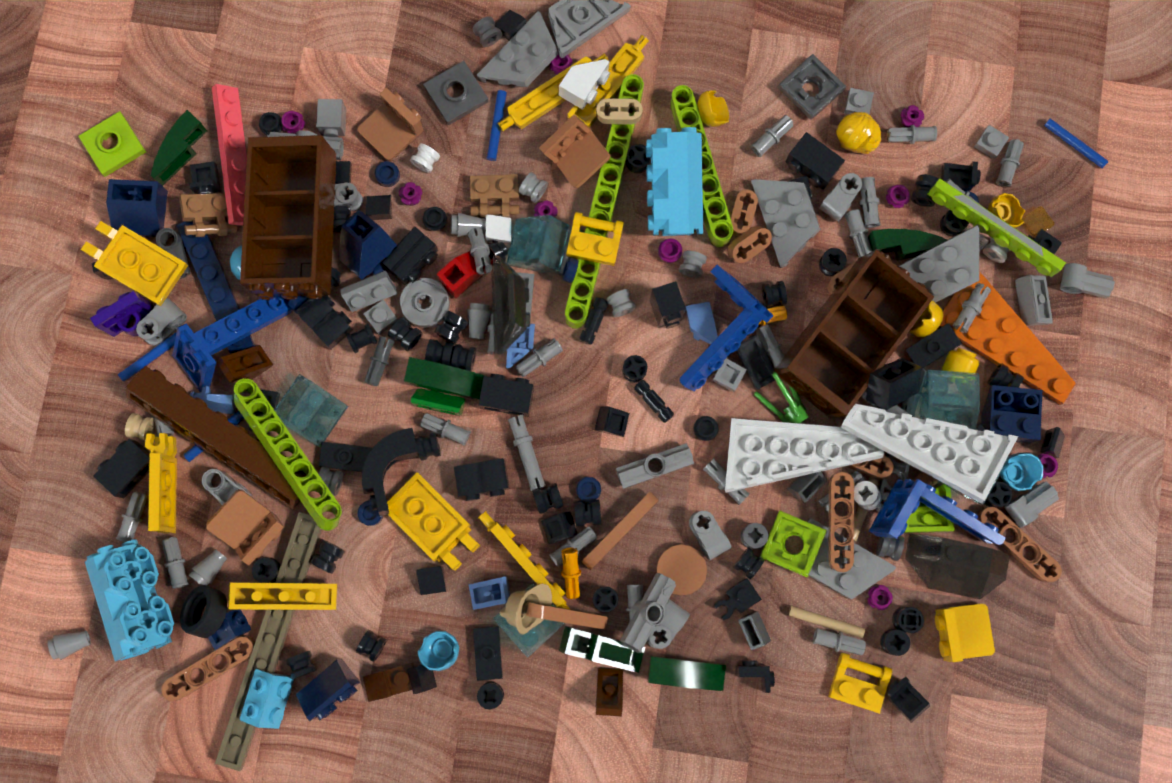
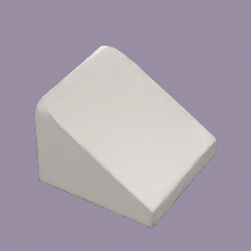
[486,215,511,243]

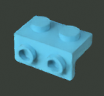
[240,669,294,729]

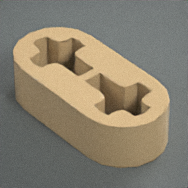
[596,99,643,124]

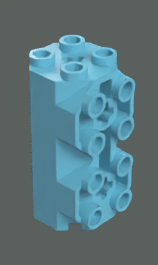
[646,127,703,236]
[85,539,174,661]

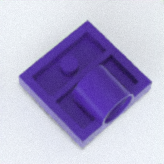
[90,291,154,337]

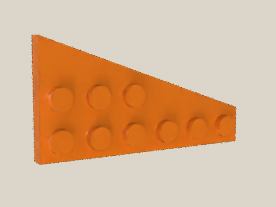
[938,271,1076,405]

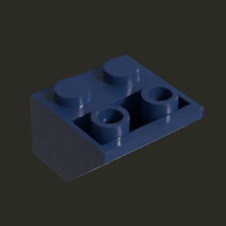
[106,179,168,237]
[339,210,397,280]
[981,385,1043,444]
[296,658,360,722]

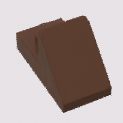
[217,345,273,383]
[363,662,414,702]
[595,668,623,717]

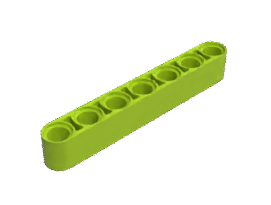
[670,85,733,248]
[233,379,342,531]

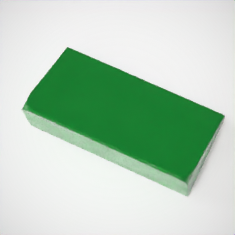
[410,388,465,416]

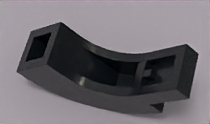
[362,428,418,516]

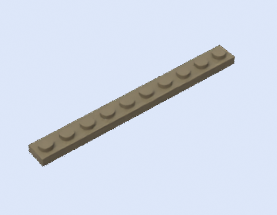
[215,512,322,771]

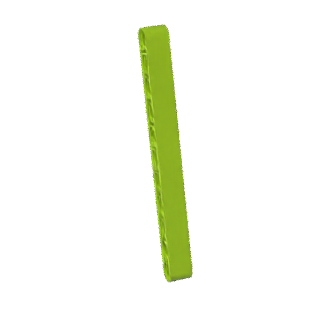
[565,74,644,329]

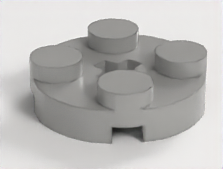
[400,278,450,328]

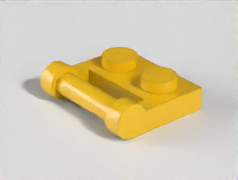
[566,212,624,266]
[828,652,892,714]

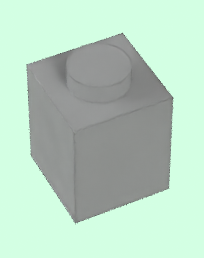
[316,99,347,137]

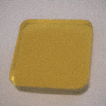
[1022,206,1055,236]

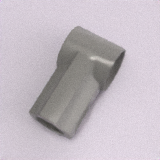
[1060,263,1115,299]
[1004,481,1059,528]

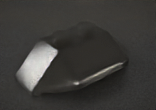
[491,256,530,359]
[905,533,1010,600]

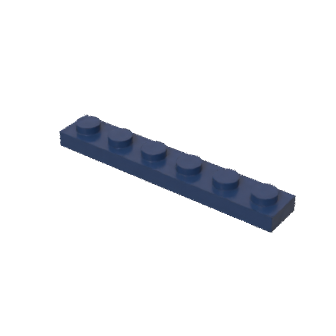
[176,221,255,354]

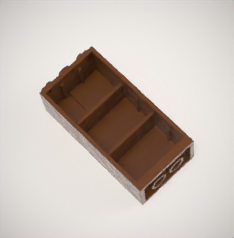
[240,135,336,300]
[773,249,934,418]

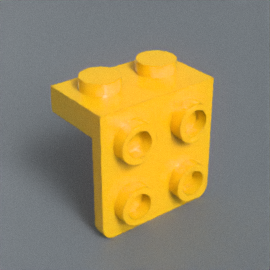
[935,604,995,662]

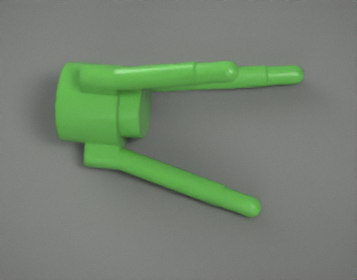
[754,372,809,424]

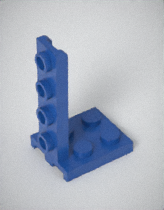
[680,264,774,392]
[172,296,292,392]
[869,479,1006,545]

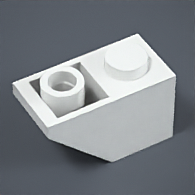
[559,59,610,110]

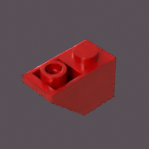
[436,251,486,299]

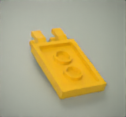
[81,221,188,306]
[145,433,177,534]
[387,472,480,571]

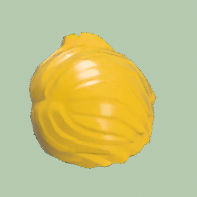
[836,112,881,154]

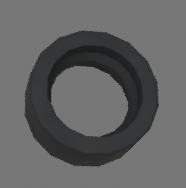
[180,586,227,638]

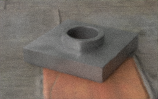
[778,54,846,120]
[423,61,489,125]

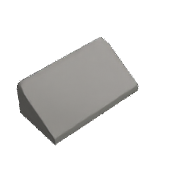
[1015,275,1053,326]

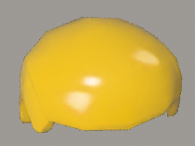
[697,90,730,127]
[988,193,1025,228]
[910,300,943,337]

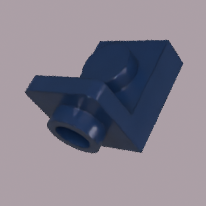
[208,609,251,650]

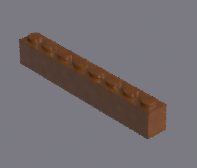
[125,366,307,510]

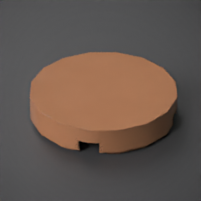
[656,544,707,596]

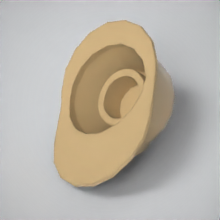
[500,583,552,634]

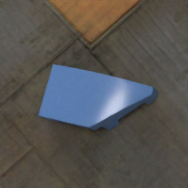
[685,302,718,345]
[506,322,535,368]
[190,386,236,414]

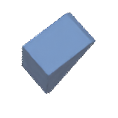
[469,577,511,610]

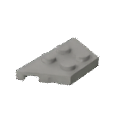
[548,0,631,59]
[477,11,559,87]
[751,179,821,268]
[897,225,979,303]
[807,518,896,600]

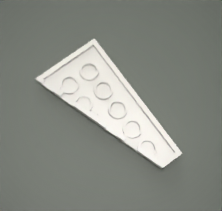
[841,404,1018,503]
[725,418,884,493]

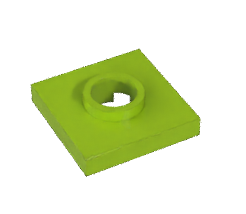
[79,111,146,177]
[760,510,827,578]

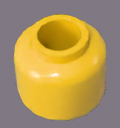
[942,347,979,385]

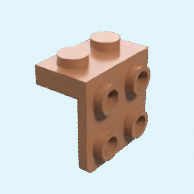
[357,87,424,161]
[539,114,610,188]
[206,489,284,565]

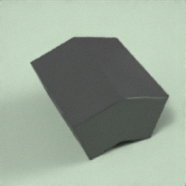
[787,472,827,503]
[738,611,771,650]

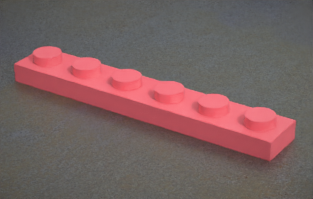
[212,84,247,226]

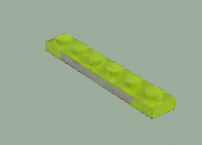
[928,178,1066,277]

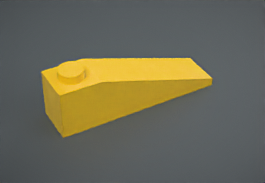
[227,583,337,610]

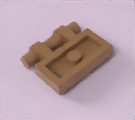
[470,174,520,218]
[179,193,237,237]

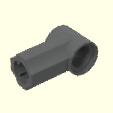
[156,228,191,279]

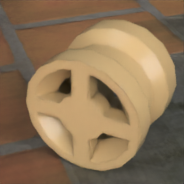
[125,413,155,441]

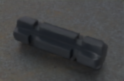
[580,297,609,345]
[634,380,674,423]

